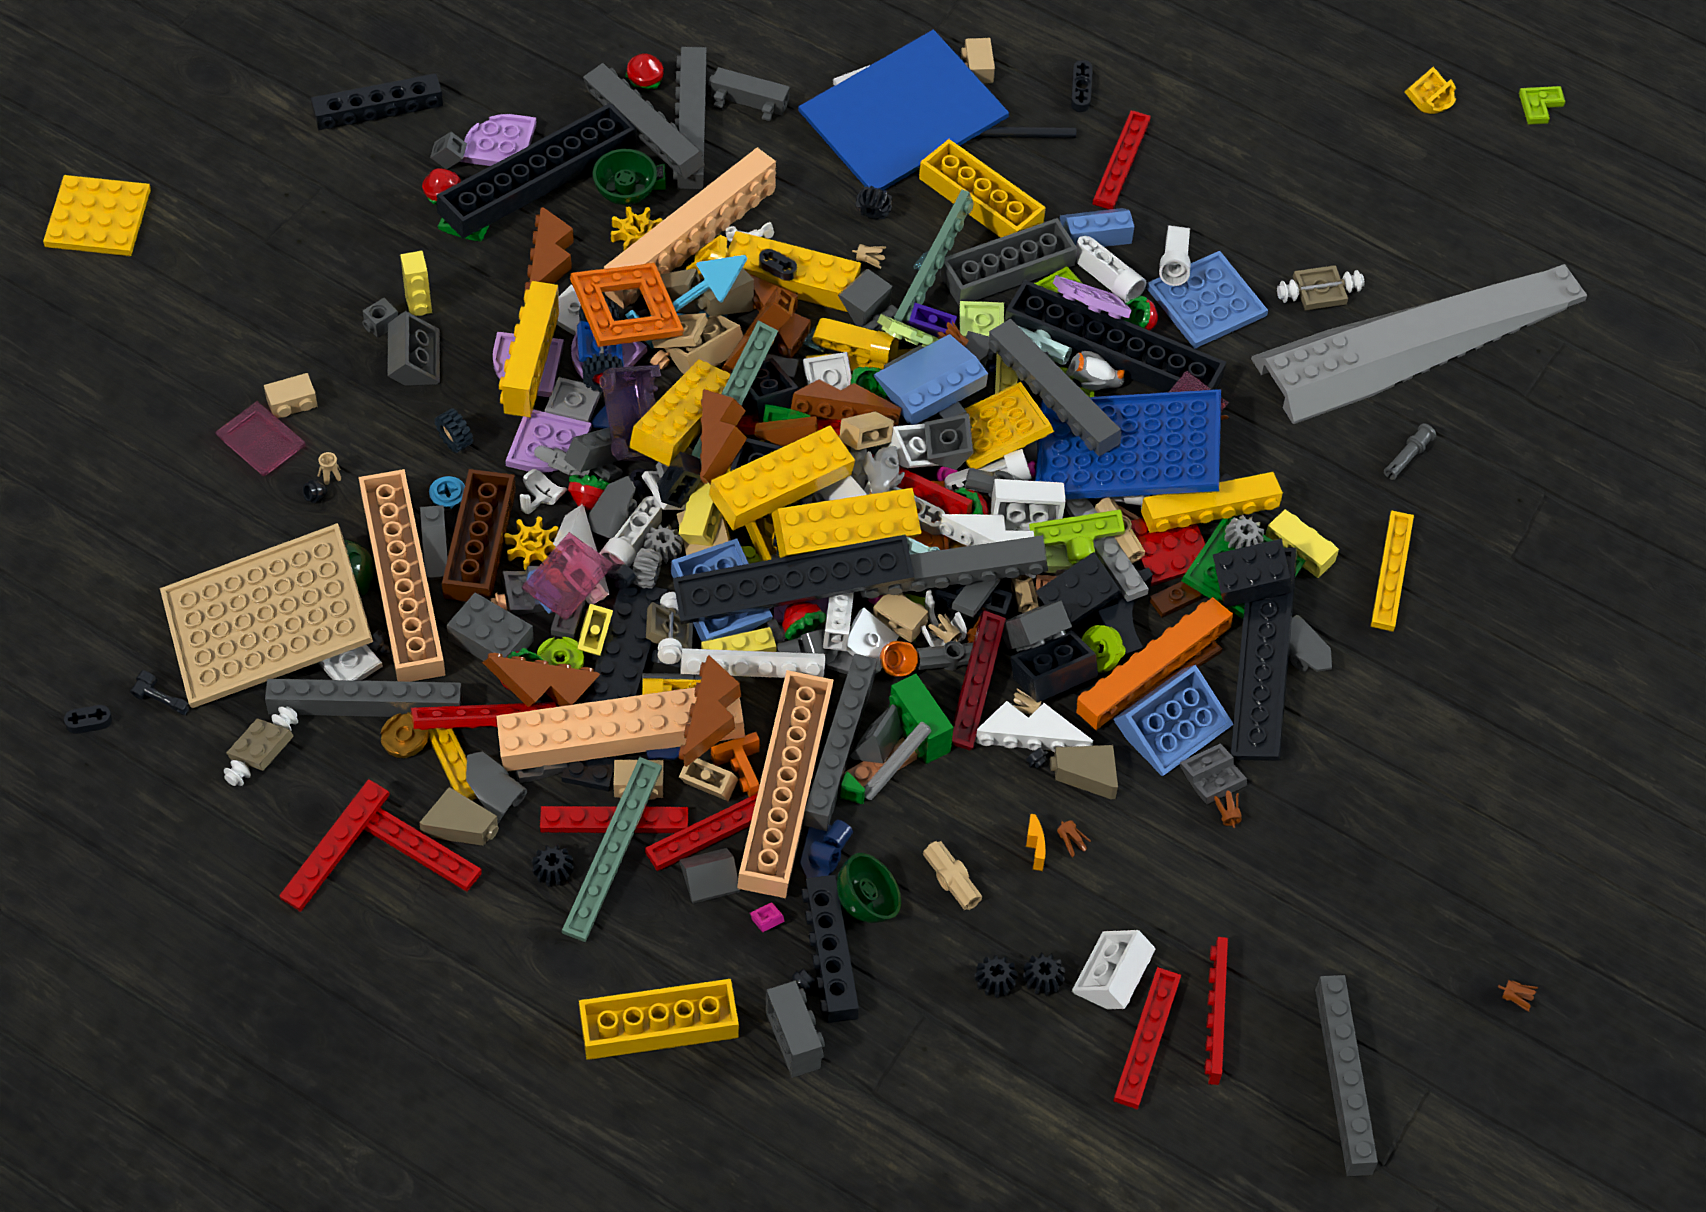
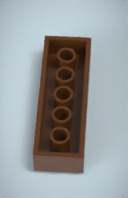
[442,469,516,601]

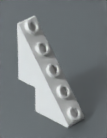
[553,504,609,605]
[939,514,1036,578]
[823,592,854,651]
[975,701,1093,752]

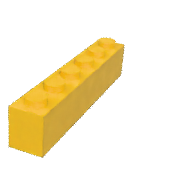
[1141,472,1283,533]

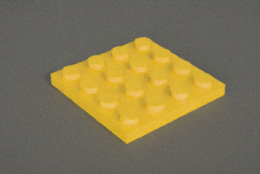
[43,175,151,256]
[965,382,1054,469]

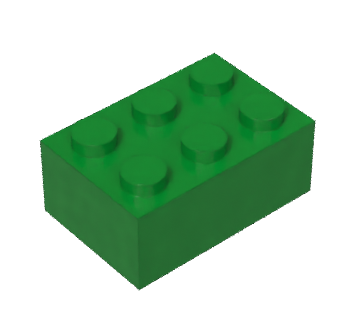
[889,674,954,764]

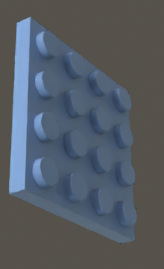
[1147,251,1268,349]

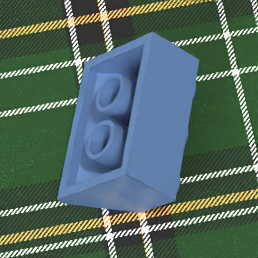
[1060,208,1134,247]

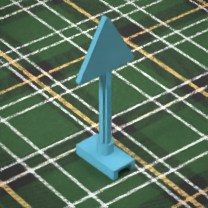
[625,255,747,349]

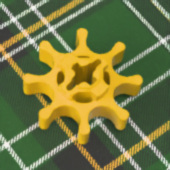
[611,207,663,251]
[504,517,561,570]

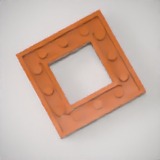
[570,263,684,347]

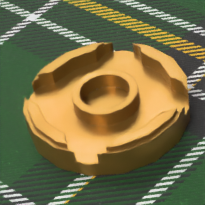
[381,712,429,758]

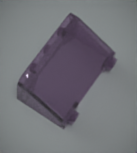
[600,365,661,462]

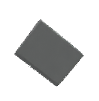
[838,269,892,327]
[924,413,973,470]
[849,704,903,764]
[679,848,740,904]

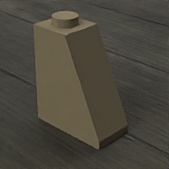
[696,268,754,316]
[660,269,701,314]
[1050,745,1118,799]
[419,787,499,846]

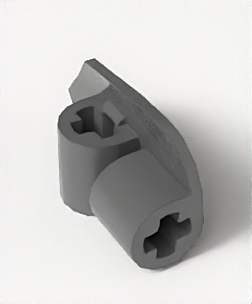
[587,476,637,539]
[1289,615,1332,672]
[777,630,839,666]
[466,751,527,823]

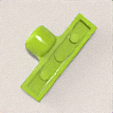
[1029,509,1125,565]

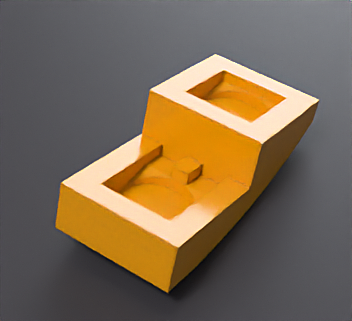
[1026,814,1045,871]

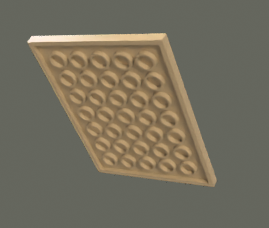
[160,523,373,708]

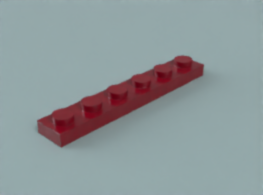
[952,610,1006,750]

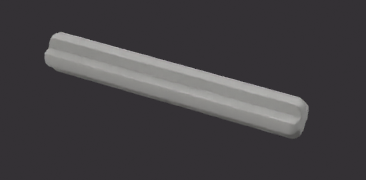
[864,722,931,800]

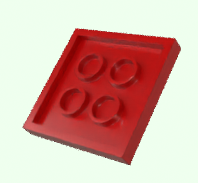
[1131,517,1205,586]

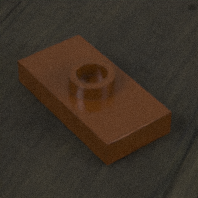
[1149,581,1201,618]

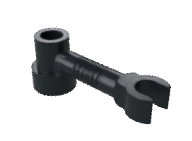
[130,670,190,716]

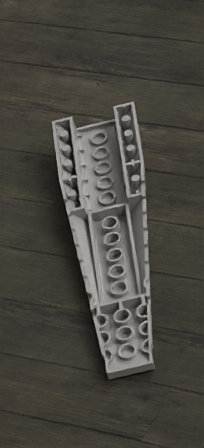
[1251,264,1587,424]

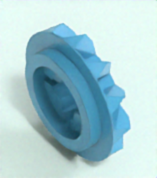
[429,476,465,509]

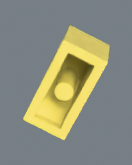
[577,604,613,656]

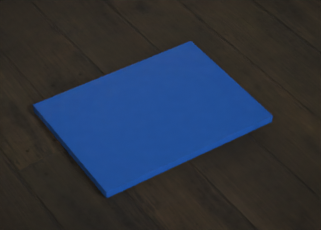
[798,29,1009,190]
[1035,389,1221,499]

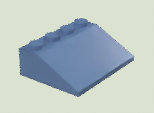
[874,334,988,425]
[671,539,773,642]
[1114,665,1234,776]

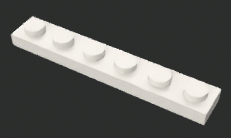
[680,648,825,678]

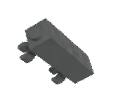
[708,67,790,121]

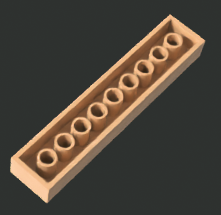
[604,148,776,309]
[359,469,445,682]
[737,670,834,898]
[496,687,745,771]

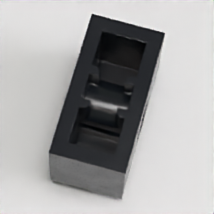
[657,452,702,508]

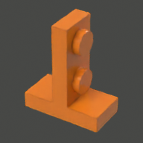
[711,732,760,797]

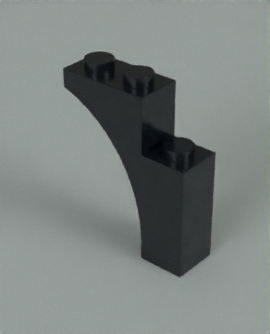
[1096,568,1153,666]

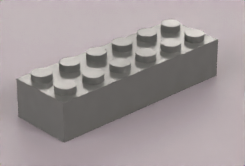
[940,218,1078,306]

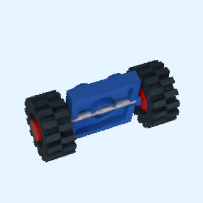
[577,298,624,392]

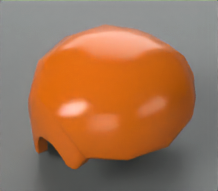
[880,641,918,676]

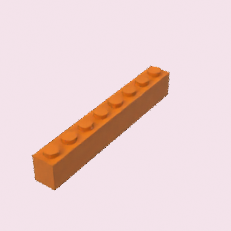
[1076,597,1233,730]

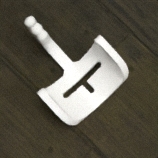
[520,469,568,514]
[921,589,967,647]

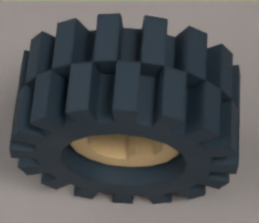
[435,408,473,453]

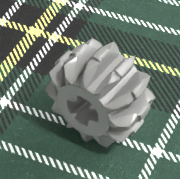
[1224,515,1264,549]
[643,524,683,564]
[632,548,662,588]

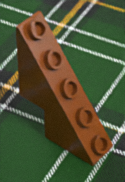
[525,207,574,291]
[748,273,811,359]
[721,286,795,374]
[791,379,902,427]
[700,389,747,485]
[754,416,849,451]
[482,653,600,707]
[679,655,741,767]

